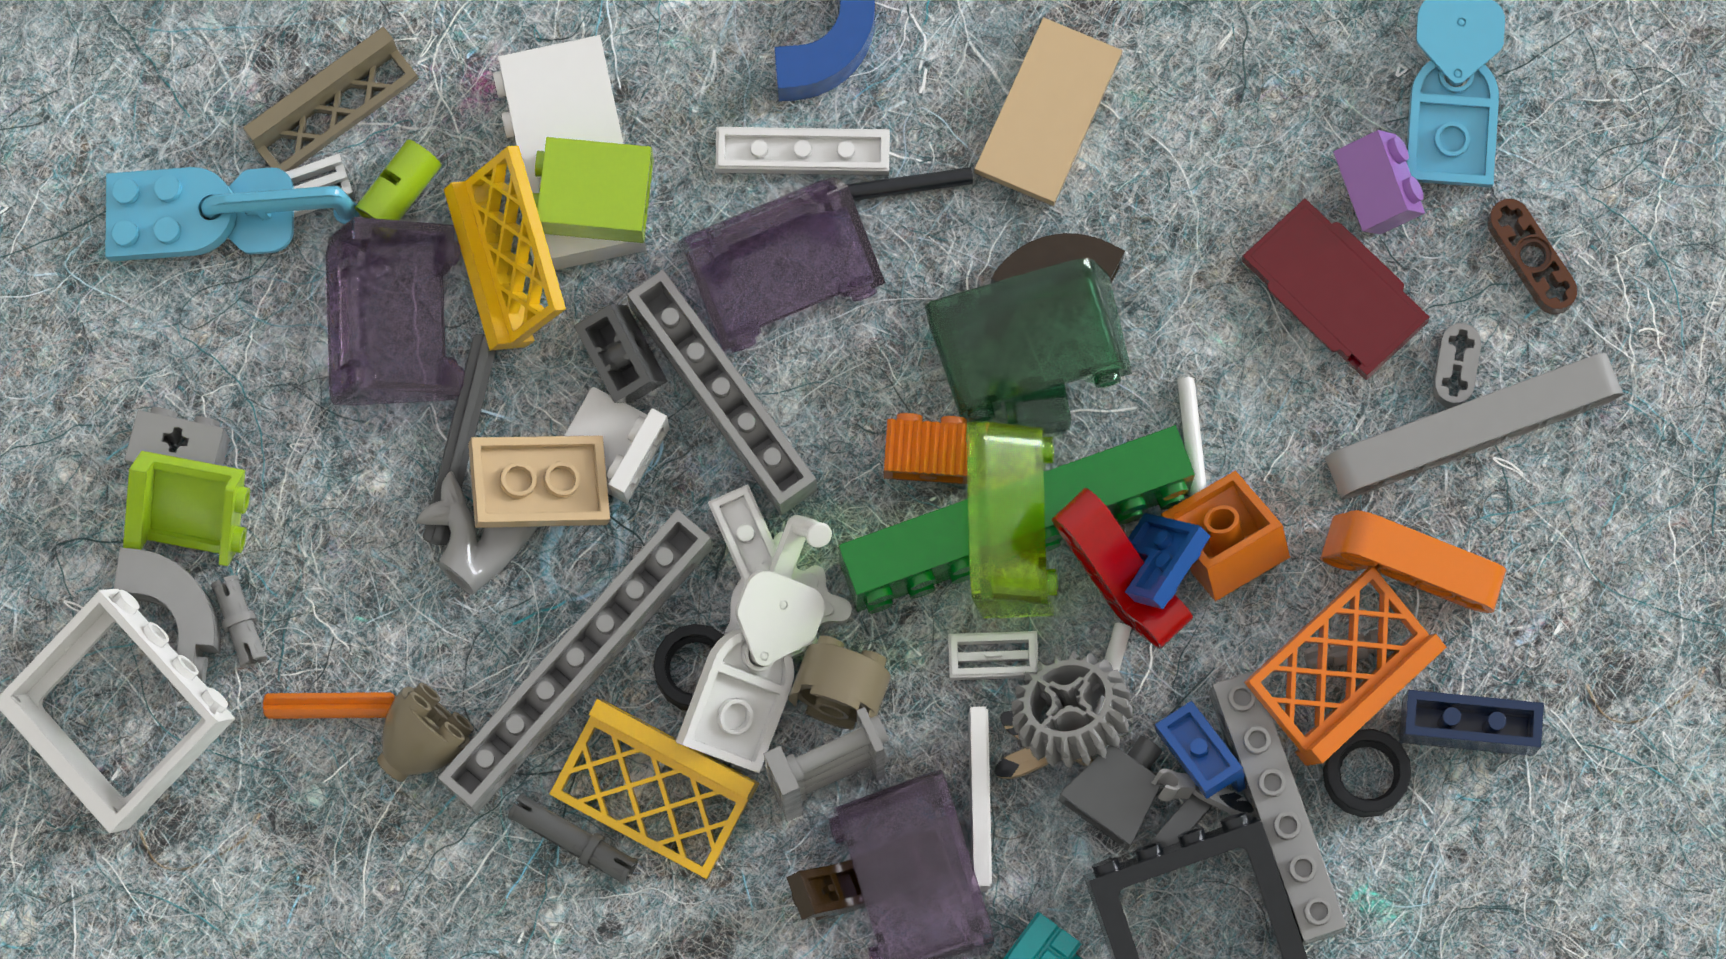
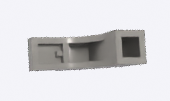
[114,547,221,694]

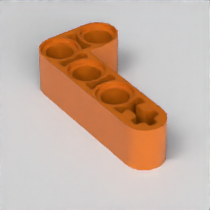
[1320,510,1506,613]

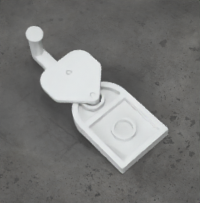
[676,515,832,773]

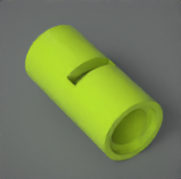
[354,139,442,234]

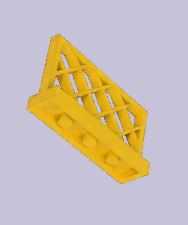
[443,146,566,351]
[549,699,760,879]

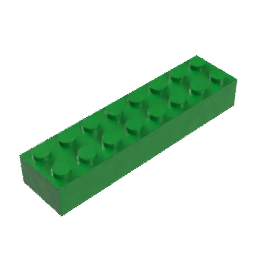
[838,425,1195,614]

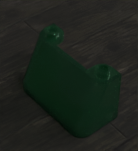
[925,258,1132,424]

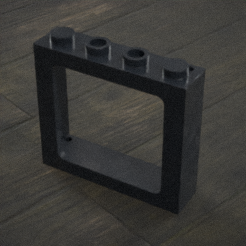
[1083,812,1308,959]

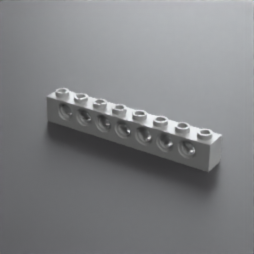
[438,509,713,815]

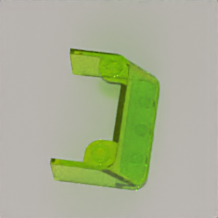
[966,421,1058,619]

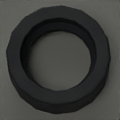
[653,624,724,711]
[1323,729,1412,817]

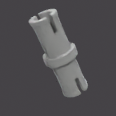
[211,575,268,668]

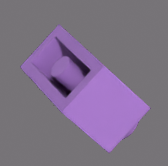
[1333,130,1425,235]

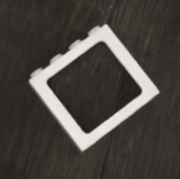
[0,589,235,833]

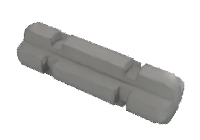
[1304,629,1392,669]

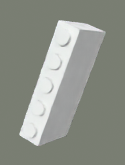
[493,35,647,270]

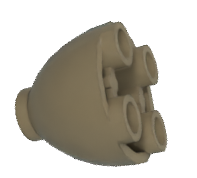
[377,682,474,782]

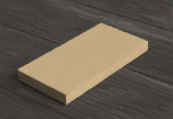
[974,17,1123,206]

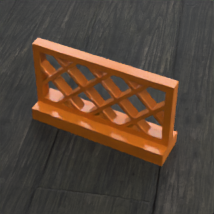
[1244,566,1447,766]

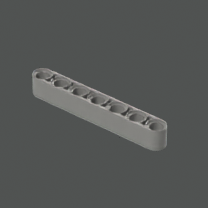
[1325,353,1623,500]

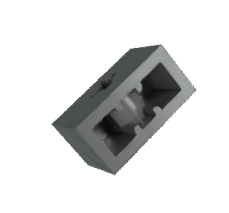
[574,304,668,403]

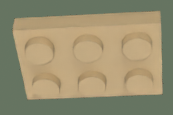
[468,436,610,528]

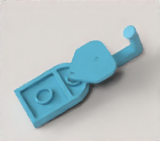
[1406,0,1505,188]
[105,167,359,262]

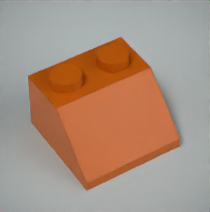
[1161,470,1290,602]

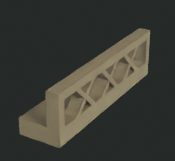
[243,26,419,172]

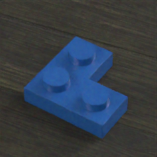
[1125,513,1211,609]

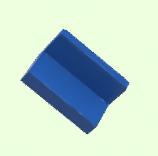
[1154,701,1246,799]

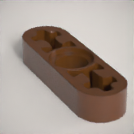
[1487,199,1577,315]

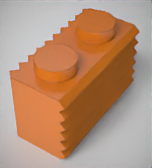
[884,413,976,484]

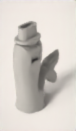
[417,471,538,595]

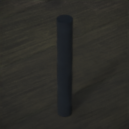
[842,167,973,202]

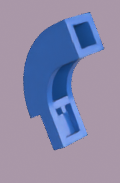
[774,0,875,102]

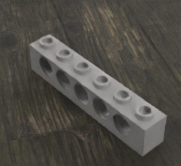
[627,269,817,516]
[1209,671,1347,946]

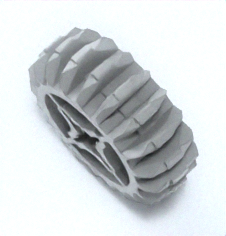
[1011,650,1133,769]

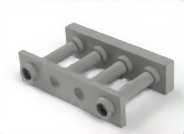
[763,707,889,822]

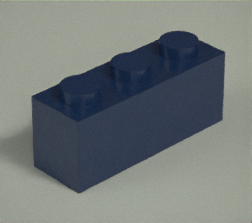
[1399,690,1544,756]

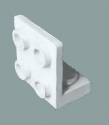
[564,387,670,504]

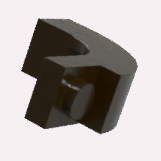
[982,233,1125,343]
[786,831,949,921]

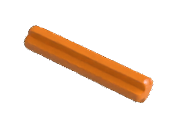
[263,692,395,719]

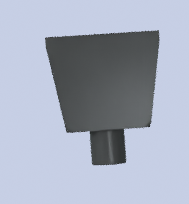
[1058,735,1163,851]

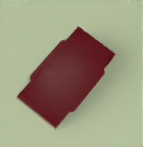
[1242,198,1430,380]

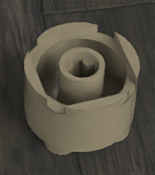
[789,635,891,730]

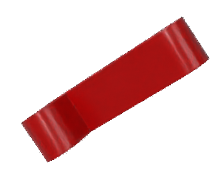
[1052,488,1193,649]

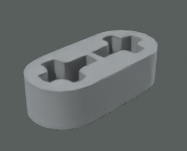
[1433,323,1481,408]

